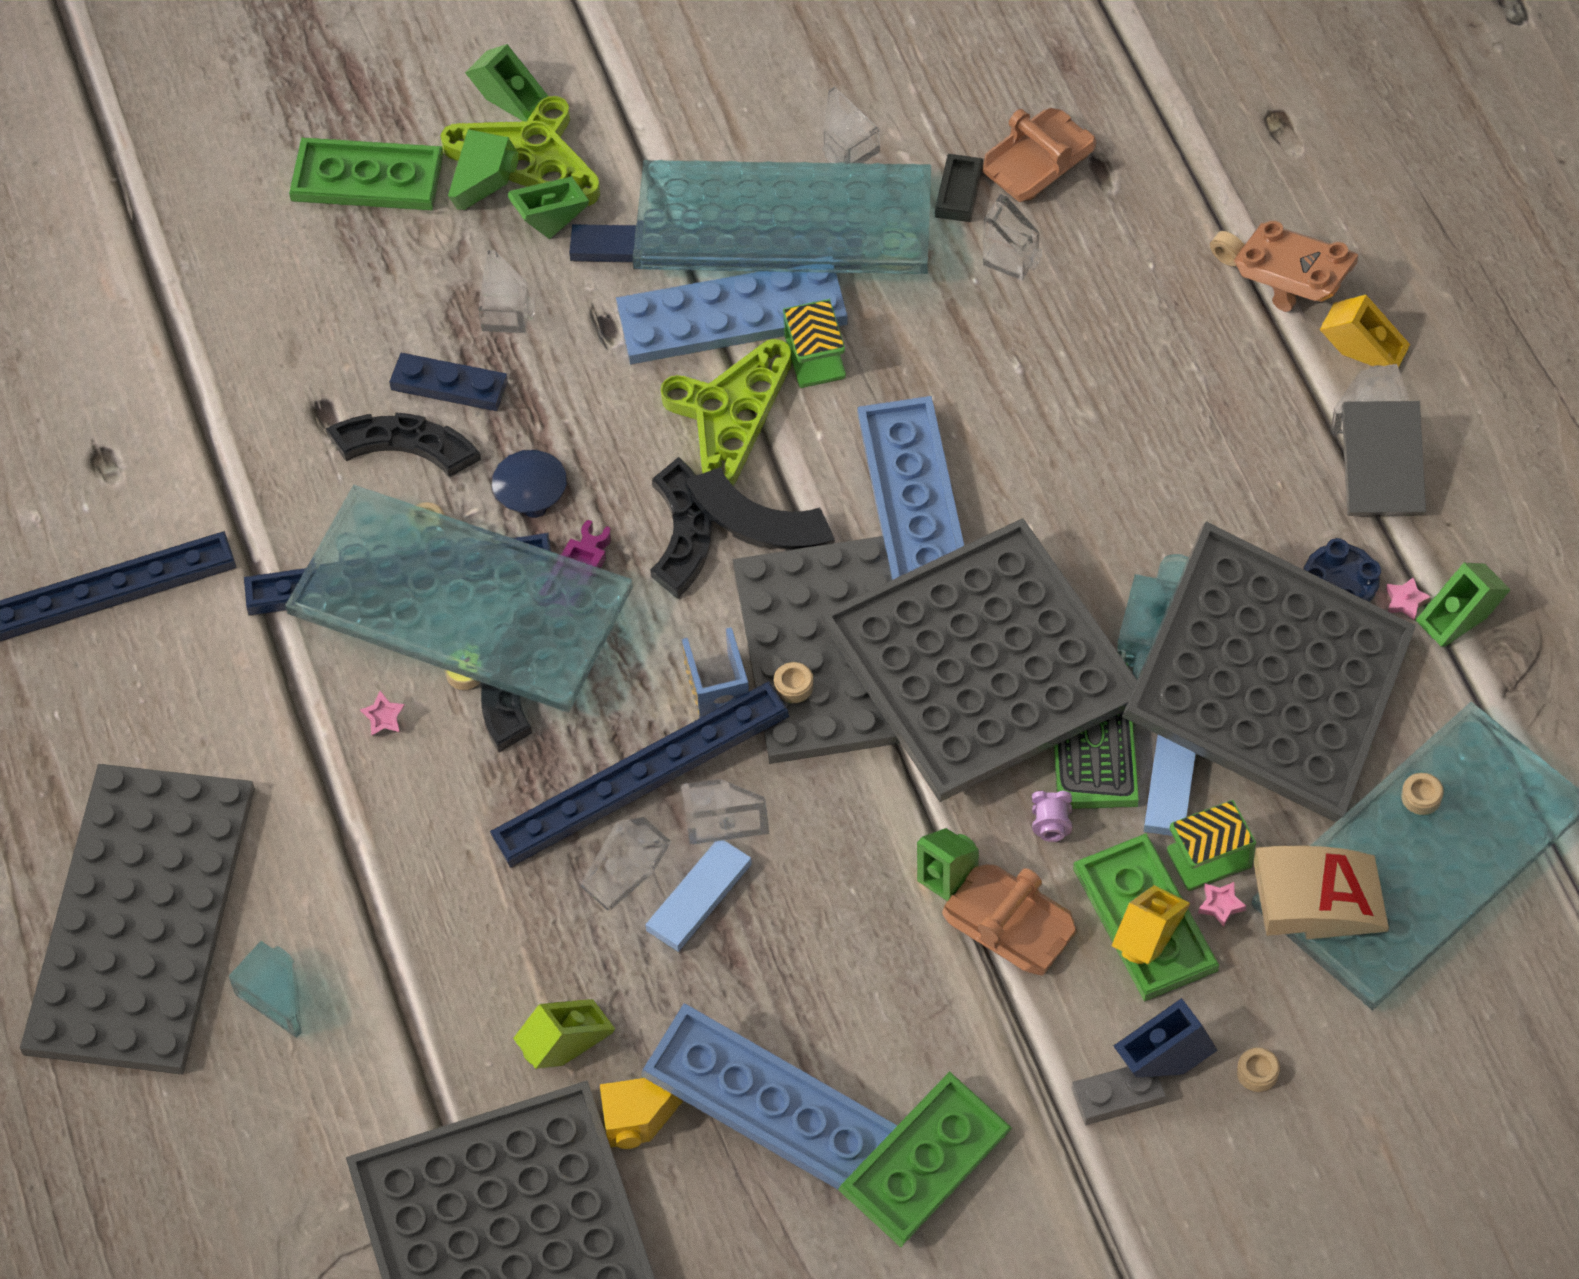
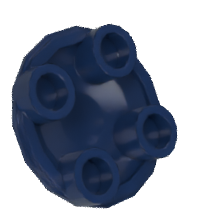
[492,450,567,518]
[1303,538,1381,602]

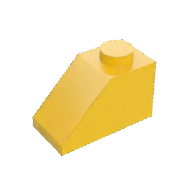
[1320,295,1410,373]
[1111,885,1190,964]
[600,1078,683,1149]

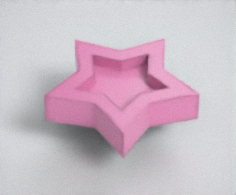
[1386,578,1431,621]
[360,690,405,736]
[1198,882,1246,927]

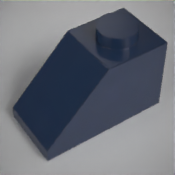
[1113,998,1218,1078]

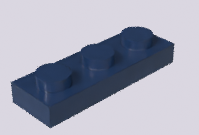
[389,352,508,412]

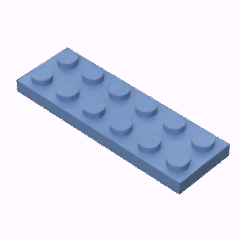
[616,258,848,365]
[857,396,964,580]
[641,1003,897,1190]

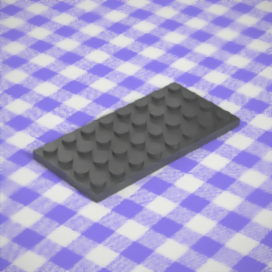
[20,764,255,1075]

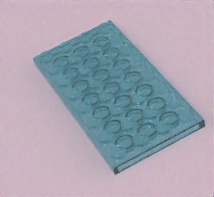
[633,160,931,274]
[285,485,633,713]
[1251,702,1579,1011]

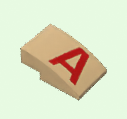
[1254,846,1389,940]

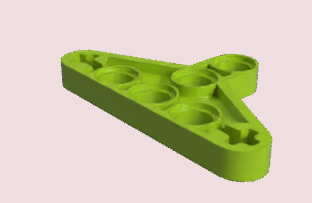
[440,96,600,206]
[660,339,792,486]

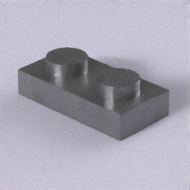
[1072,1067,1166,1126]

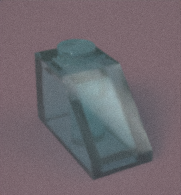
[229,941,302,1038]

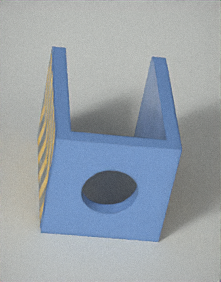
[682,627,749,718]

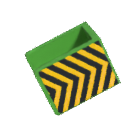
[783,299,846,388]
[1167,800,1256,891]

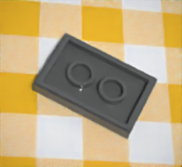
[1342,401,1426,516]

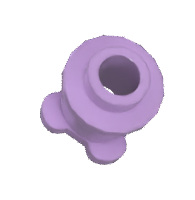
[1032,791,1073,842]

